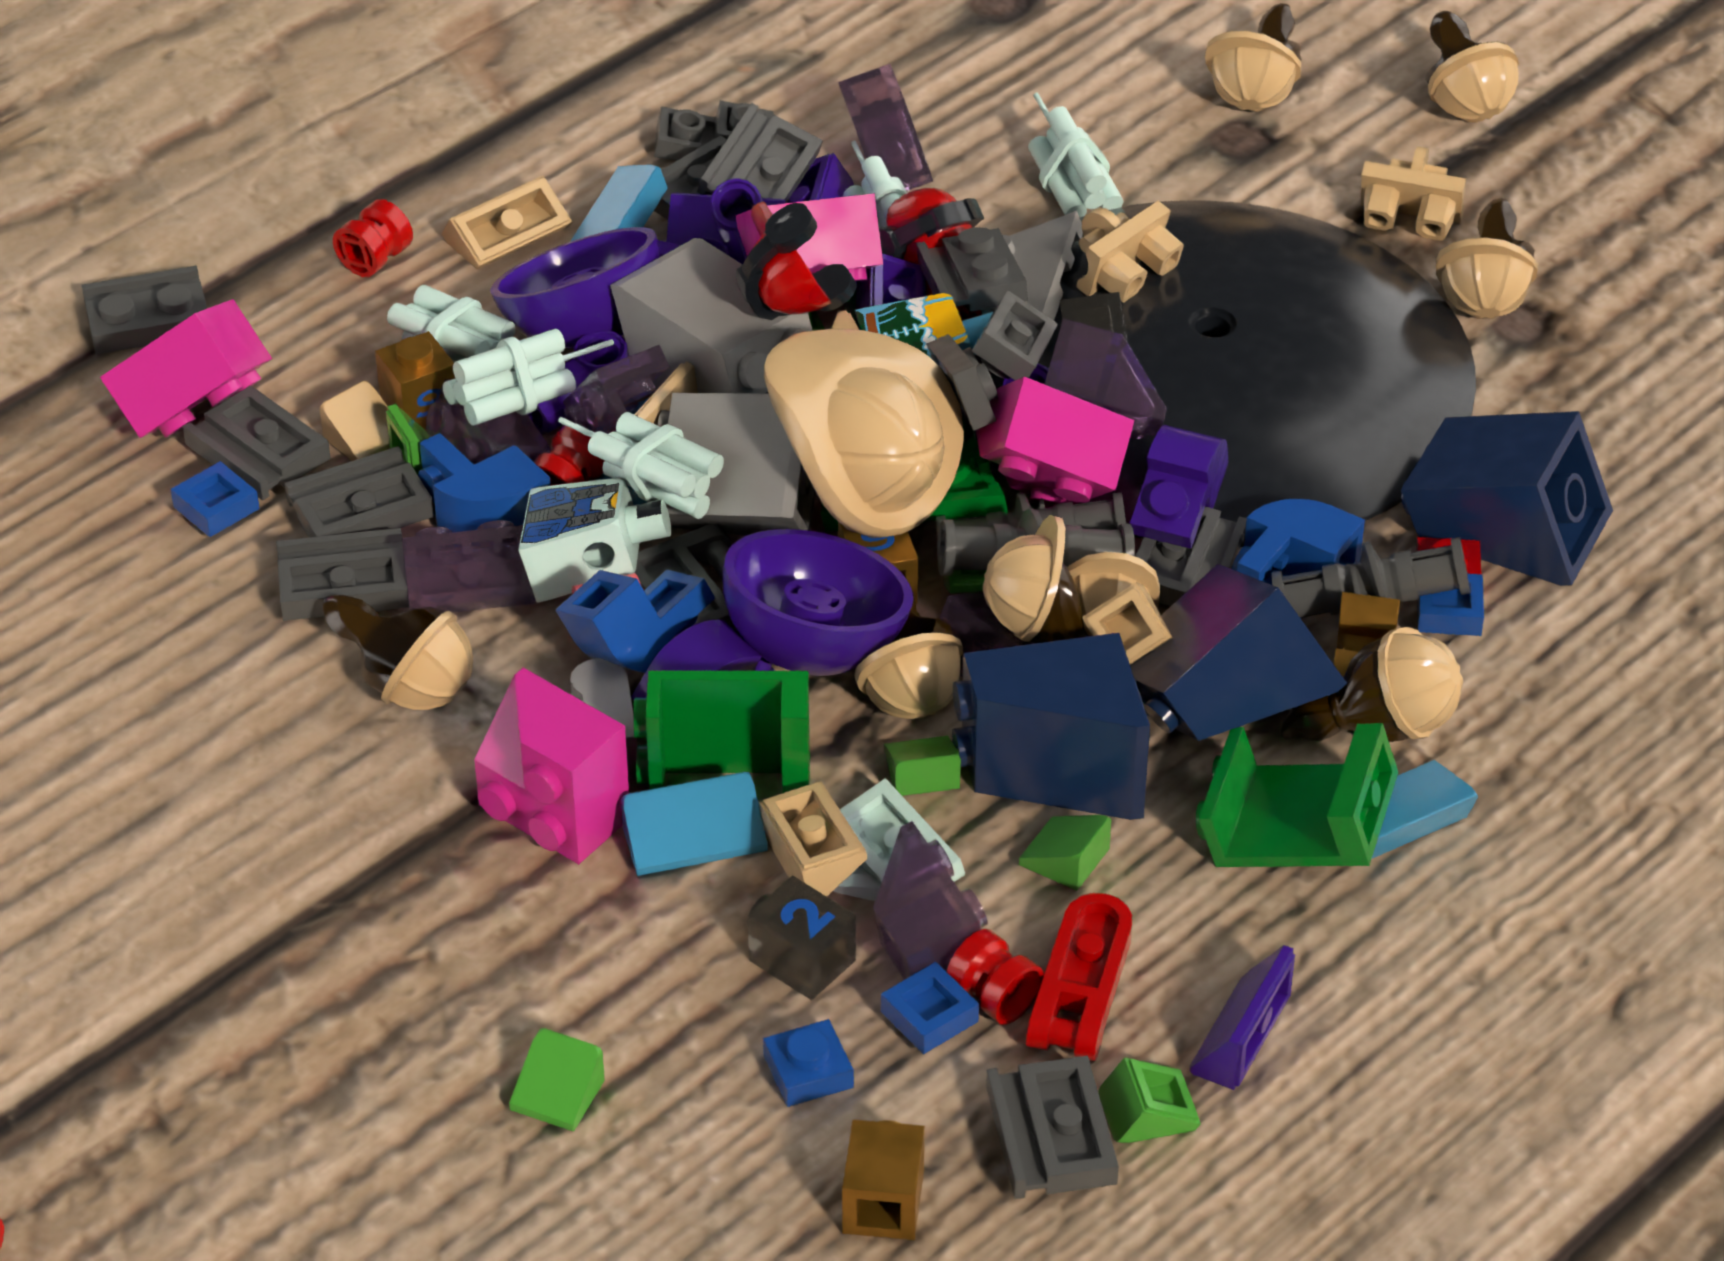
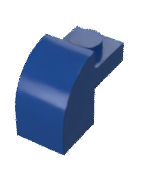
[418,433,551,547]
[1232,499,1365,585]
[555,570,715,673]

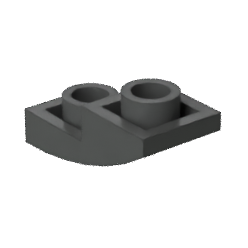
[654,100,774,160]

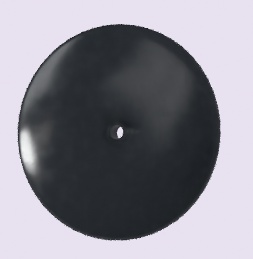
[958,200,1476,547]

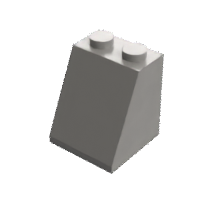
[610,238,812,396]
[658,393,816,536]

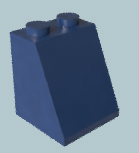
[1401,411,1613,586]
[1130,564,1347,741]
[952,633,1150,820]

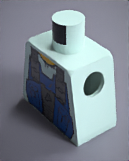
[519,478,671,602]

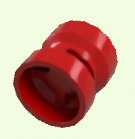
[332,199,413,277]
[533,425,605,486]
[946,928,1044,1025]

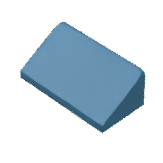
[570,164,668,242]
[1372,760,1478,859]
[621,772,768,876]

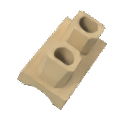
[1361,146,1466,241]
[1076,200,1184,303]

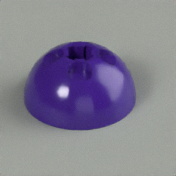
[490,227,660,349]
[723,529,913,676]

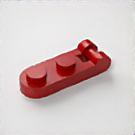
[1026,893,1132,1061]

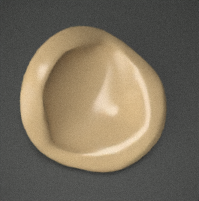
[764,329,964,538]

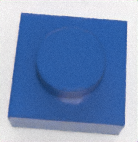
[170,461,260,537]
[1417,573,1484,636]
[881,962,979,1055]
[763,1019,854,1107]

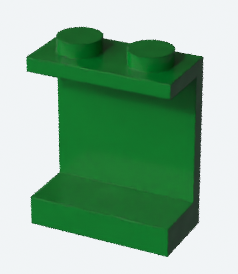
[634,671,810,793]
[1196,723,1399,867]

